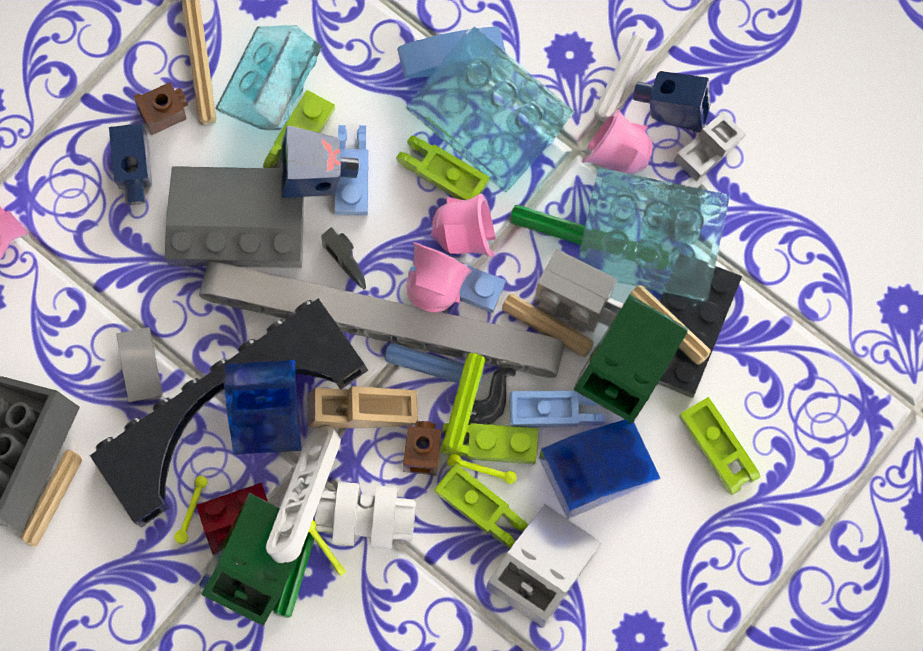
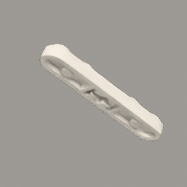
[266,425,341,563]

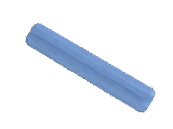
[385,343,483,387]

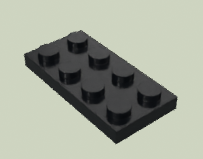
[658,251,742,398]

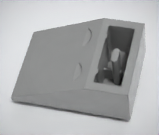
[486,504,602,628]

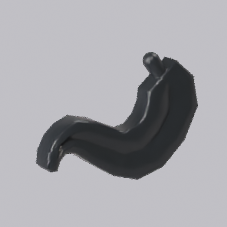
[455,367,516,425]

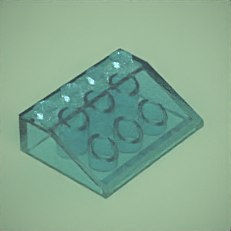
[405,26,575,193]
[578,167,730,301]

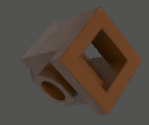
[134,82,188,135]
[403,421,442,476]

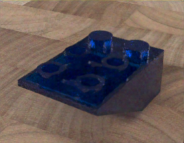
[224,360,302,455]
[539,419,661,519]

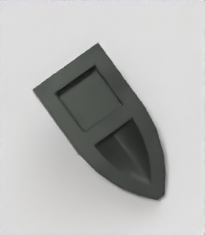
[321,227,366,290]

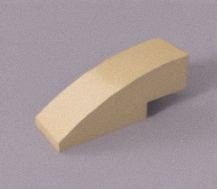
[307,386,418,428]

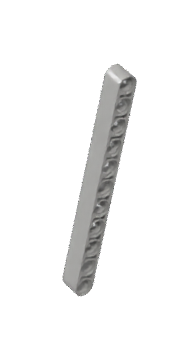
[199,262,564,378]

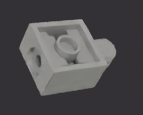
[534,249,623,333]

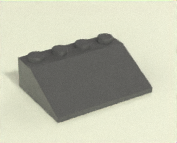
[164,166,304,268]
[0,376,80,532]

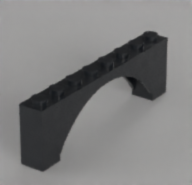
[89,298,369,528]

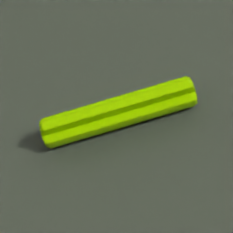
[443,353,485,452]

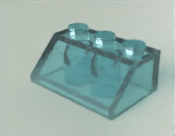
[215,25,322,130]

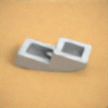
[674,112,746,182]
[116,327,163,402]

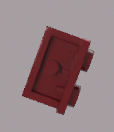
[196,482,268,555]

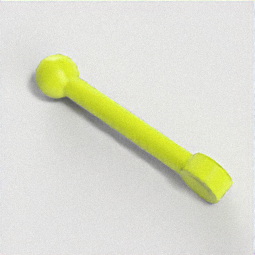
[447,454,517,484]
[174,475,208,544]
[308,520,346,576]

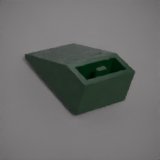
[573,294,689,424]
[199,493,308,626]

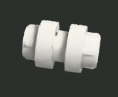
[315,482,416,550]

